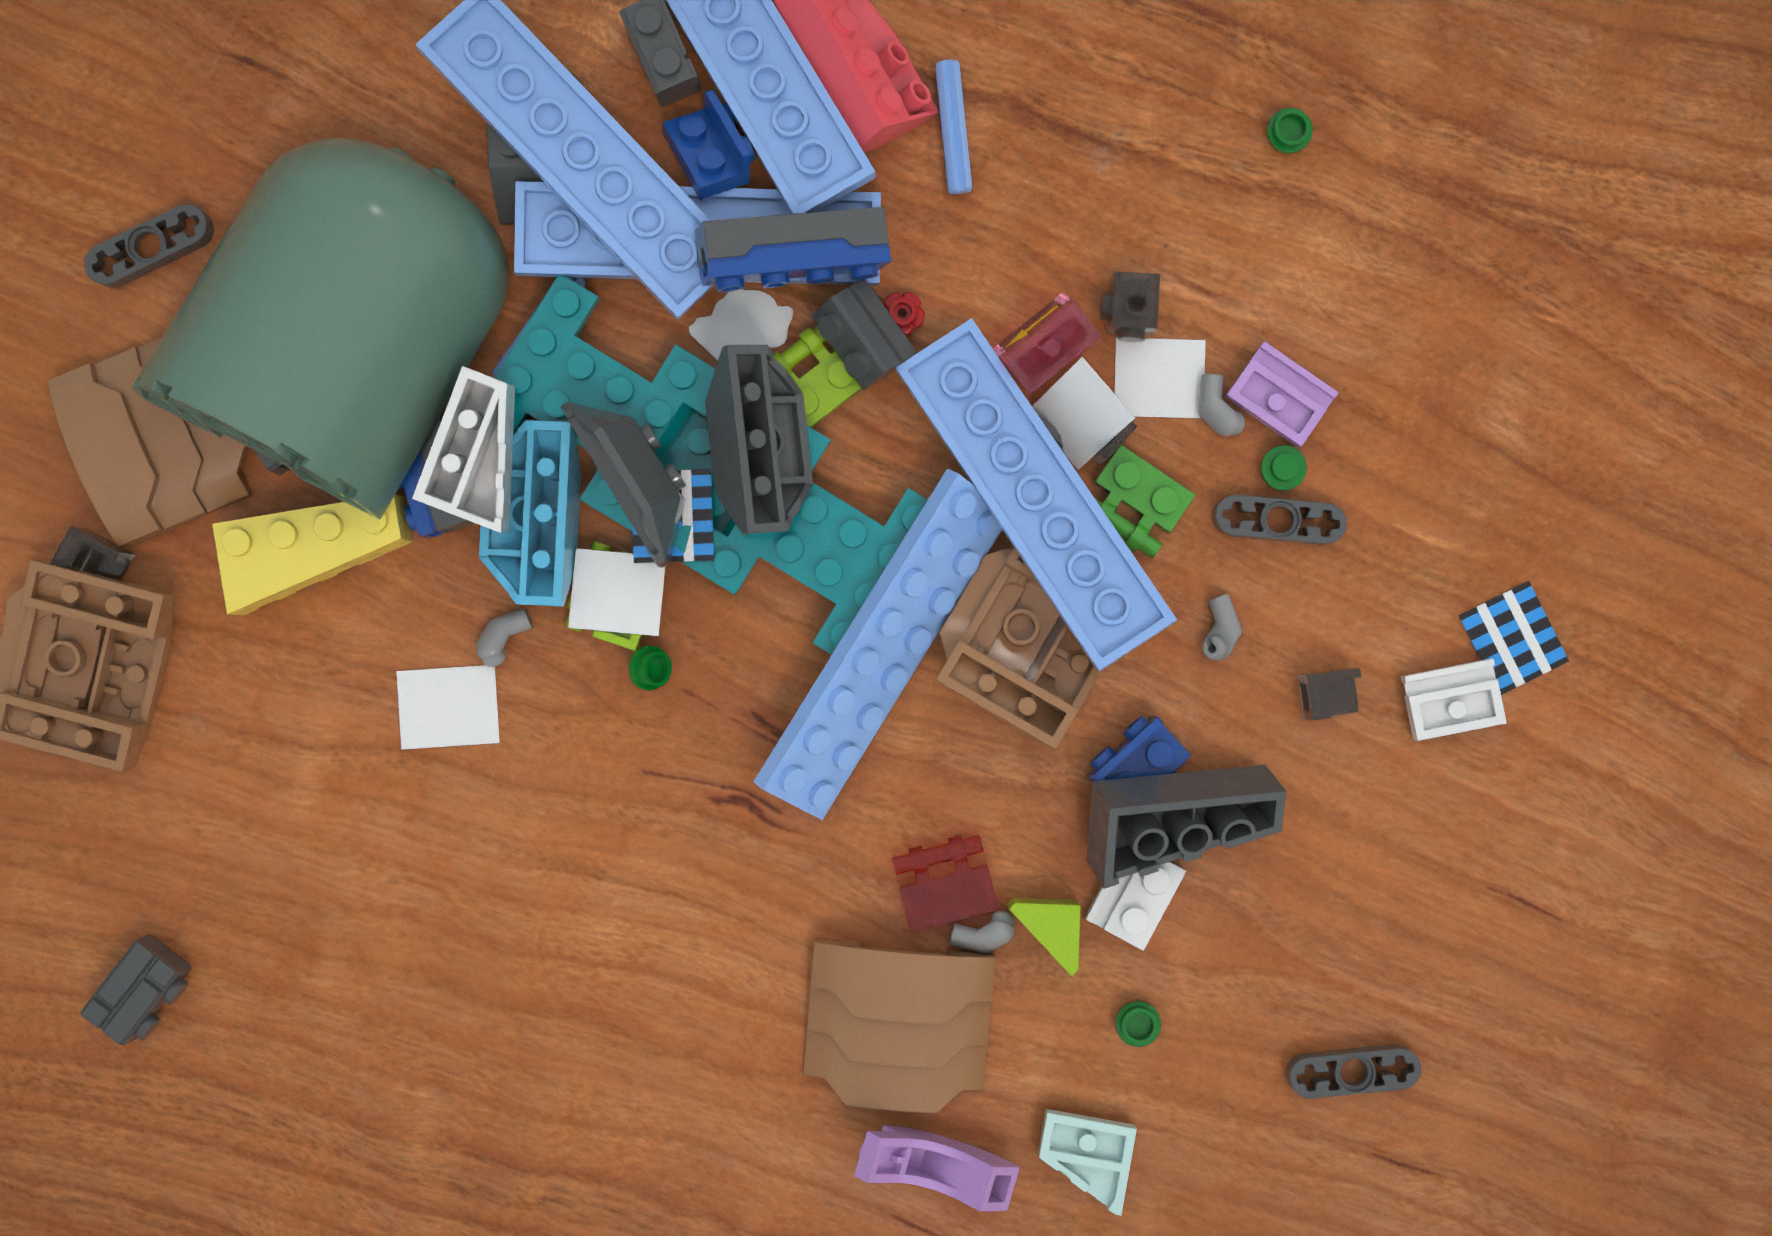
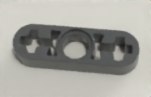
[85,204,214,288]
[1212,495,1347,545]
[1285,1044,1421,1098]

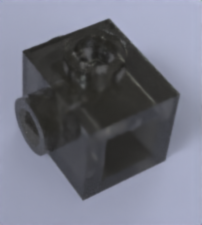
[1100,271,1160,342]

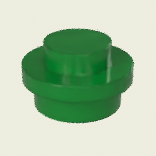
[1267,108,1313,154]
[1260,445,1307,491]
[629,645,672,691]
[1115,1001,1161,1047]

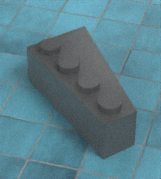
[1087,765,1286,889]

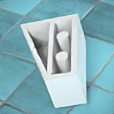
[412,366,515,533]

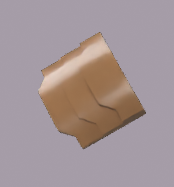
[48,337,251,548]
[936,547,1101,752]
[0,559,174,772]
[803,938,996,1113]

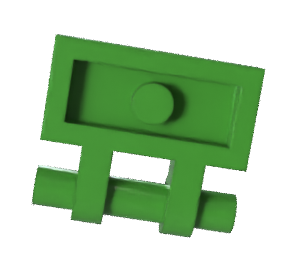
[1094,445,1195,558]

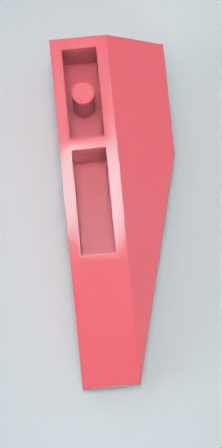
[774,0,940,152]

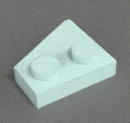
[1038,1109,1137,1216]

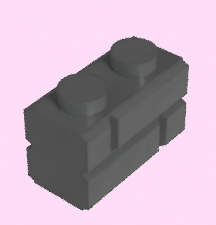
[619,0,702,107]
[811,279,917,391]
[80,934,192,1046]

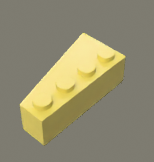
[212,494,414,615]

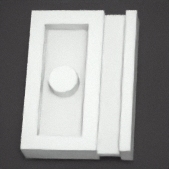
[1400,659,1507,741]
[1084,862,1186,951]

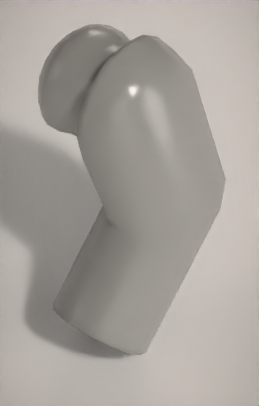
[1199,374,1245,437]
[1202,593,1242,661]
[476,607,533,667]
[949,911,1015,953]

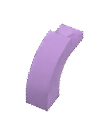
[854,1125,1020,1211]

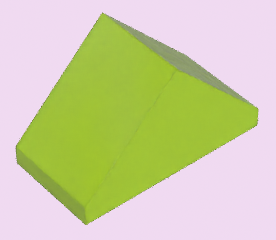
[1007,897,1081,976]

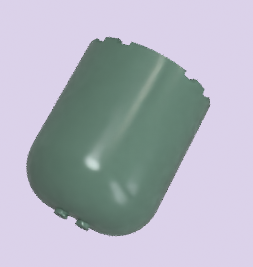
[132,138,509,520]

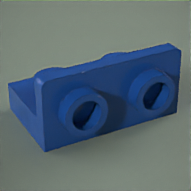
[663,89,754,200]
[1086,715,1191,781]

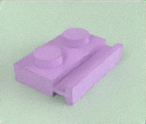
[1224,341,1339,448]

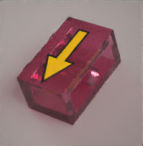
[993,293,1101,395]

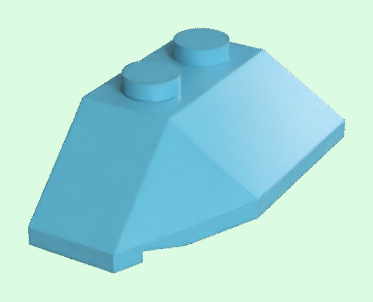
[479,420,582,607]

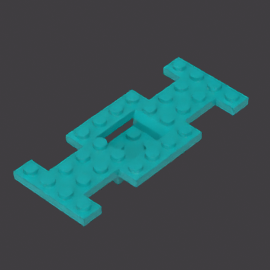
[494,276,928,655]

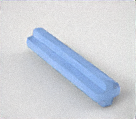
[935,59,972,195]

